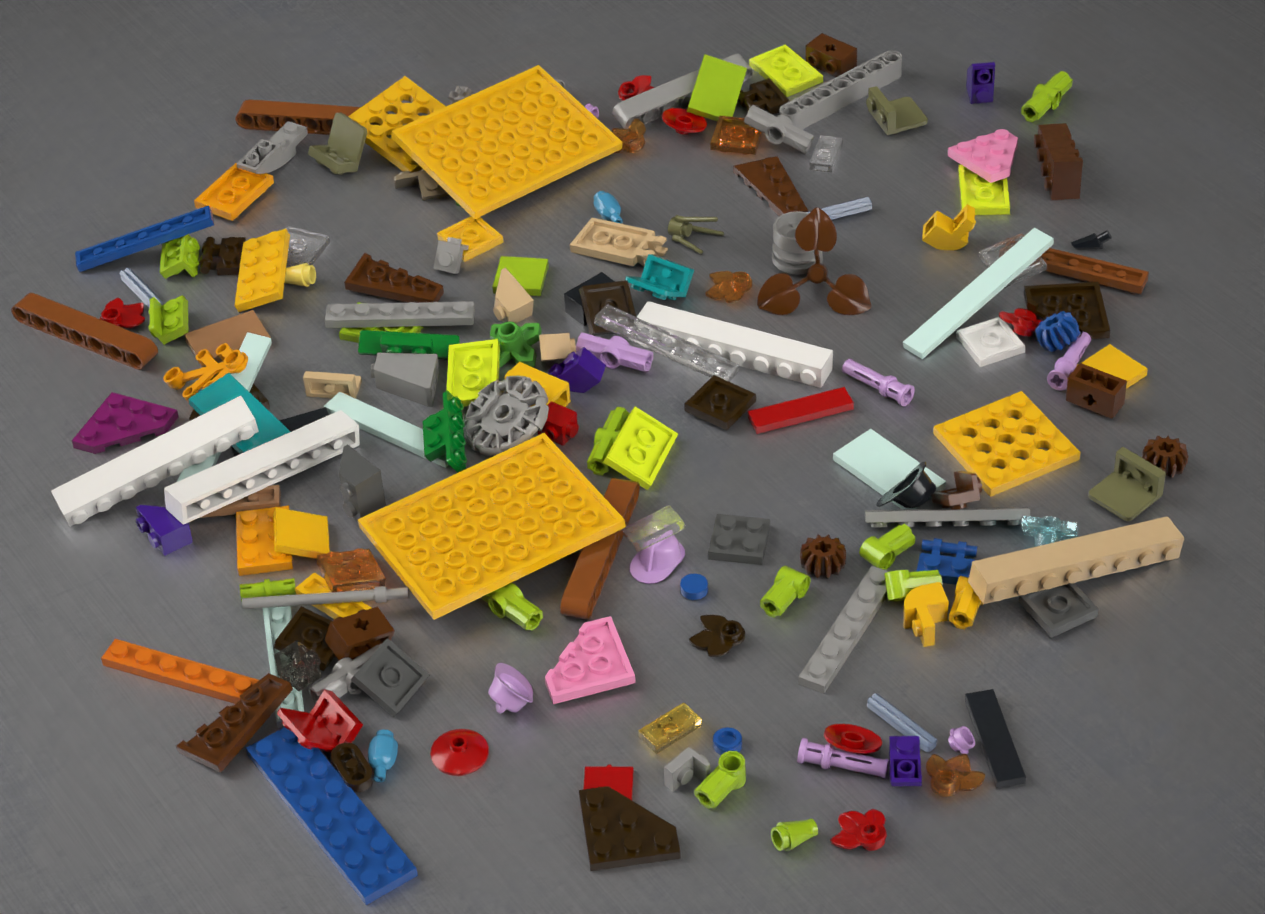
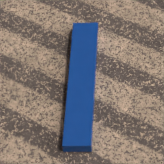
[75,206,214,272]

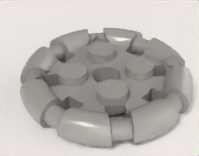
[464,375,549,457]

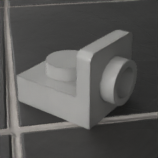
[664,747,710,792]

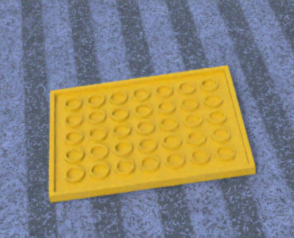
[391,65,623,219]
[358,433,626,620]

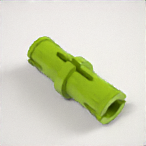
[239,578,296,602]

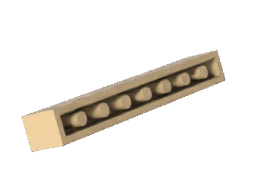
[968,516,1184,604]

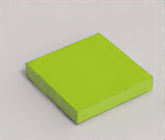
[492,256,549,296]

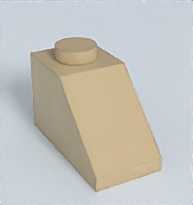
[493,267,534,323]
[539,333,576,362]

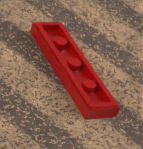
[748,387,854,434]

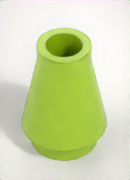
[771,818,818,852]

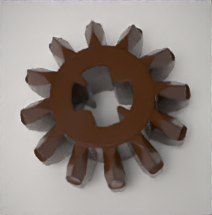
[1142,435,1189,478]
[800,534,846,579]

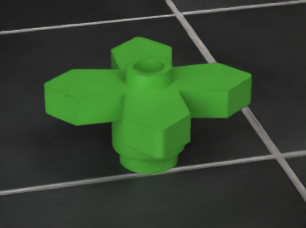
[490,321,542,368]

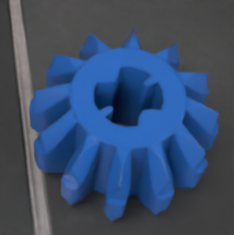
[1035,311,1080,352]

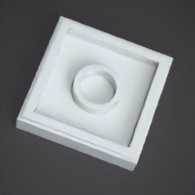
[956,317,1025,367]

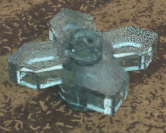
[1021,516,1079,547]

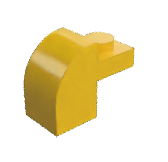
[922,204,976,250]
[903,582,949,647]

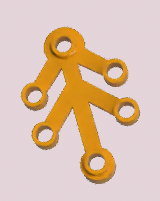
[163,343,248,403]

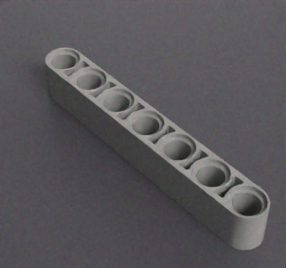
[780,50,902,129]
[612,54,753,131]

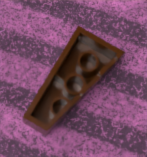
[1034,123,1083,200]

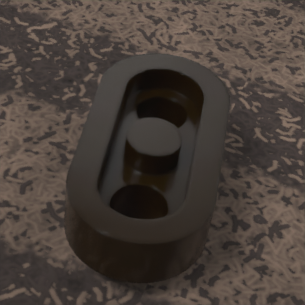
[331,743,374,792]

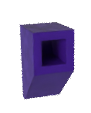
[966,62,995,104]
[548,347,606,393]
[135,505,193,556]
[889,736,922,786]

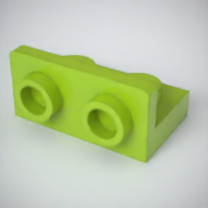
[159,234,200,279]
[148,295,189,345]

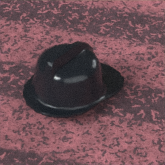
[876,462,936,508]

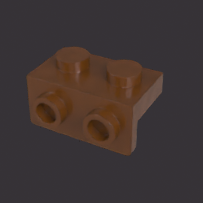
[931,471,982,510]

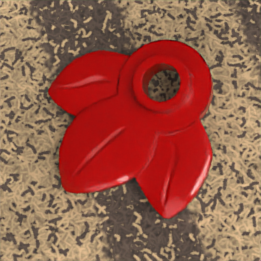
[618,75,654,101]
[100,298,145,328]
[999,308,1042,337]
[830,809,887,851]

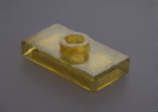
[638,702,702,754]

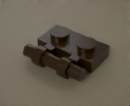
[738,78,790,115]
[199,237,246,275]

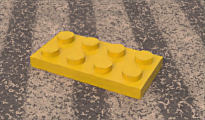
[234,228,290,312]

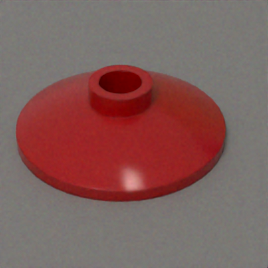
[662,108,707,135]
[824,724,882,754]
[430,729,489,776]

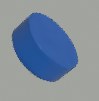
[680,573,708,600]
[713,727,742,755]

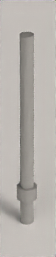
[242,586,409,609]

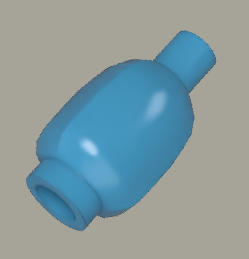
[593,191,623,224]
[368,729,398,782]

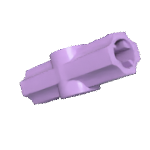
[576,333,653,372]

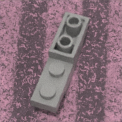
[237,121,308,174]

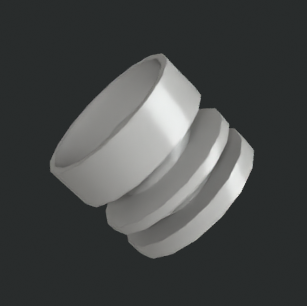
[772,211,823,274]

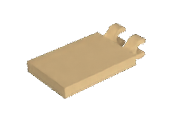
[570,218,668,267]

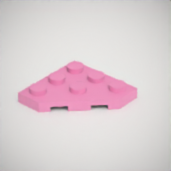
[948,129,1018,183]
[545,616,636,704]

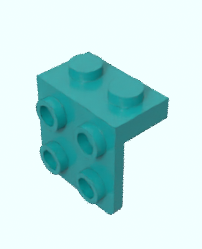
[625,254,695,300]

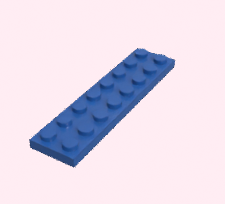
[246,727,418,905]

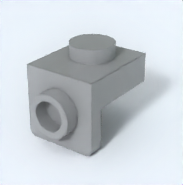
[433,237,469,274]

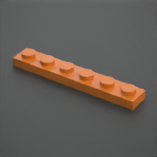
[101,639,259,704]

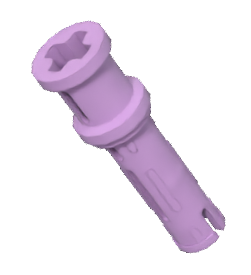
[1047,332,1091,391]
[842,359,915,407]
[797,738,889,778]

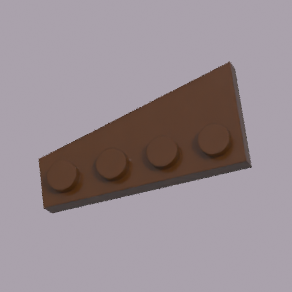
[733,156,808,216]
[344,253,444,303]
[176,673,293,773]

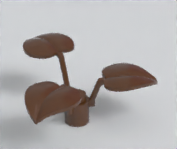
[757,207,872,315]

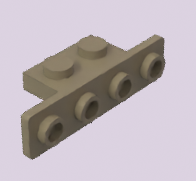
[394,169,450,201]

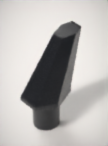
[1071,230,1112,250]

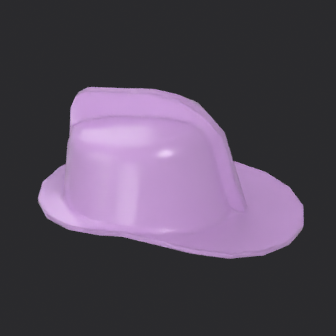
[630,527,685,584]
[488,663,533,714]

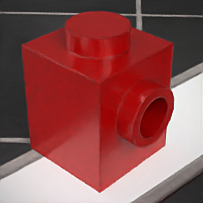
[538,401,579,446]

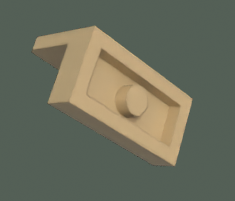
[303,371,362,399]

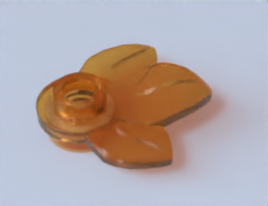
[612,118,646,153]
[706,271,752,303]
[926,754,985,797]

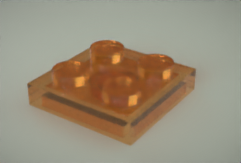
[710,116,763,155]
[316,548,386,592]

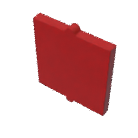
[583,764,634,800]

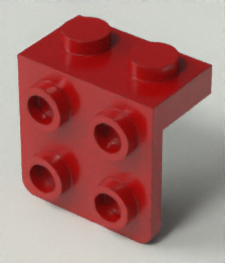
[277,690,363,753]

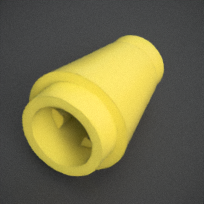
[284,263,316,287]

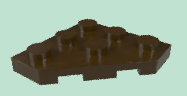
[1024,282,1110,339]
[579,786,681,871]

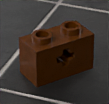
[806,33,857,77]
[1066,363,1127,419]
[325,606,395,660]

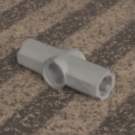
[744,105,814,154]
[308,644,381,704]

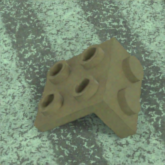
[866,86,928,135]
[308,112,367,175]
[1088,447,1166,521]

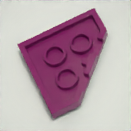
[72,392,179,454]

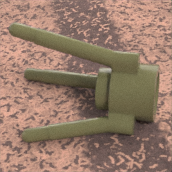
[668,215,724,254]

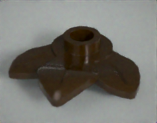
[689,615,745,657]

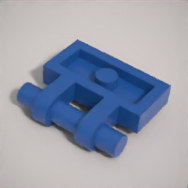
[916,538,978,585]

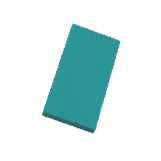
[189,373,290,454]

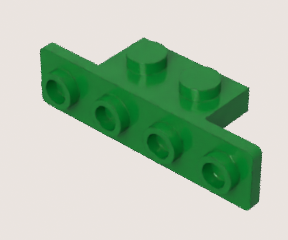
[358,330,460,360]
[423,390,467,473]

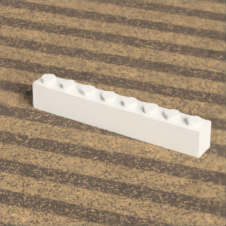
[635,301,833,388]
[51,396,259,527]
[164,410,360,525]

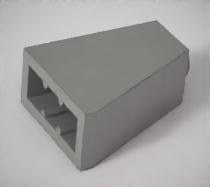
[371,353,440,407]

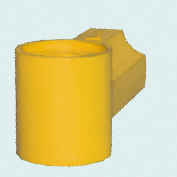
[949,576,983,630]

